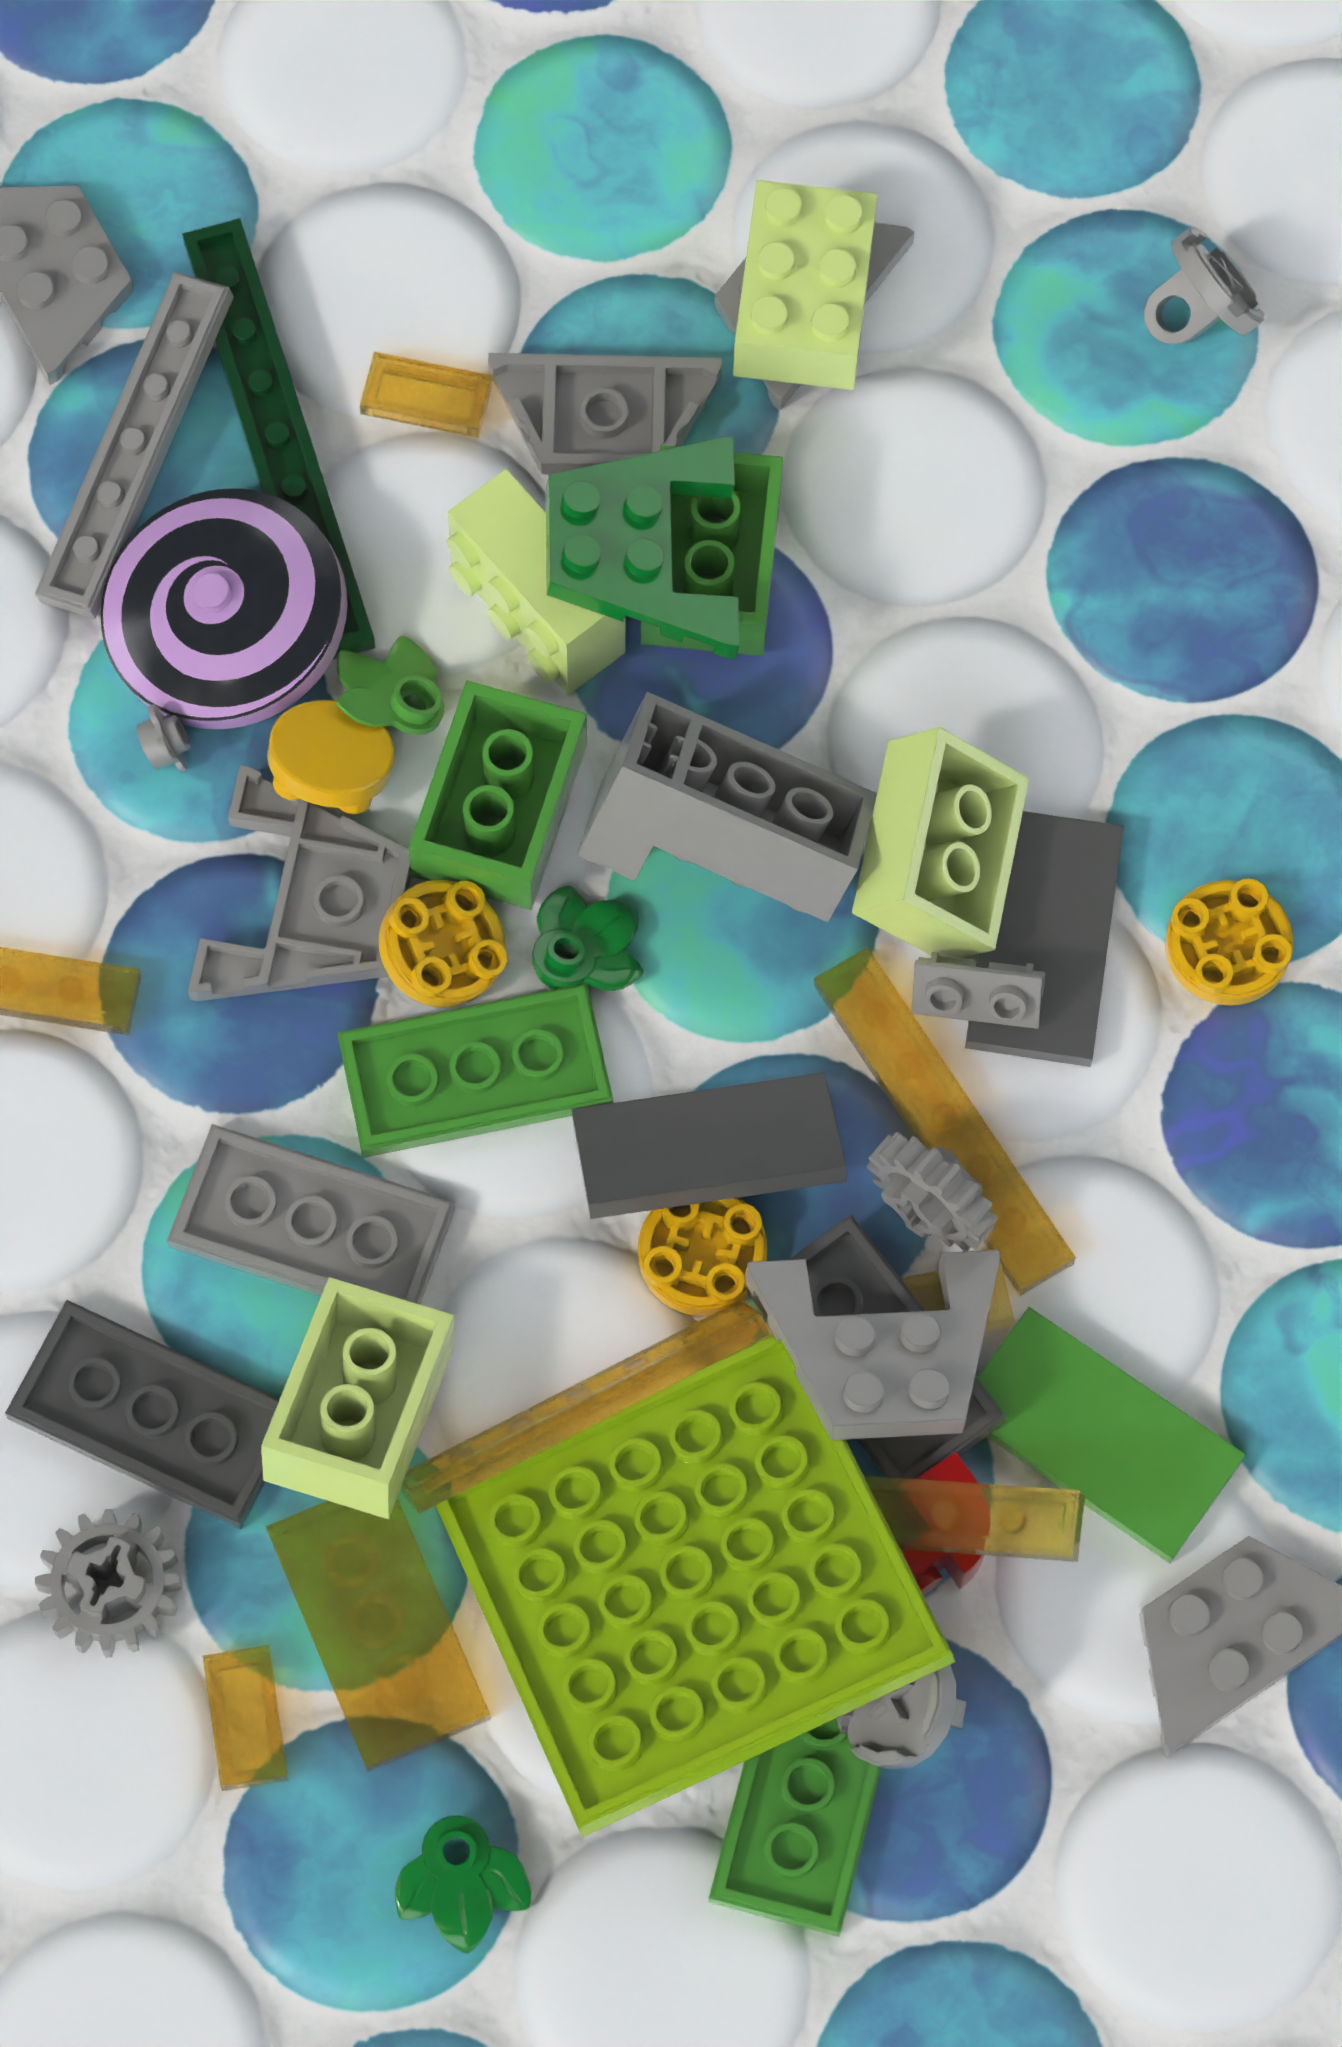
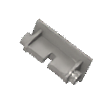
[912,952,1046,1029]

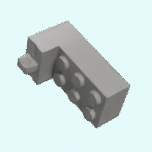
[577,692,877,922]

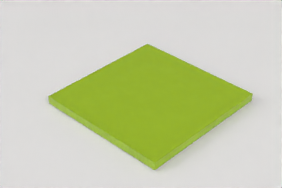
[431,1334,955,1837]

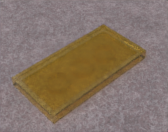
[265,1498,491,1772]

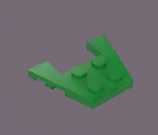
[546,437,740,659]

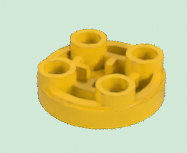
[267,700,395,814]
[1165,878,1293,1005]
[379,880,508,1008]
[638,1197,767,1316]

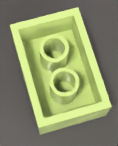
[733,180,878,390]
[447,469,625,696]
[852,727,1030,958]
[261,1277,454,1519]

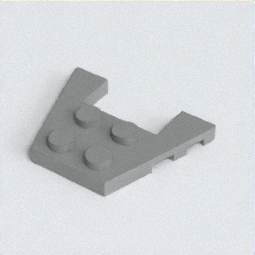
[188,765,411,1001]
[745,1250,1000,1440]

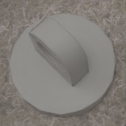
[1144,226,1265,344]
[836,1665,967,1769]

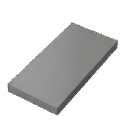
[167,1124,455,1304]

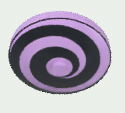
[100,489,347,729]

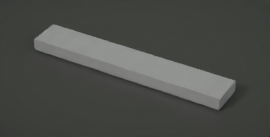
[35,271,234,619]

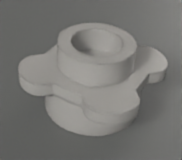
[137,704,190,772]

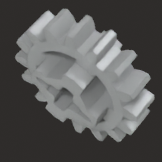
[867,1132,998,1251]
[35,1509,182,1658]

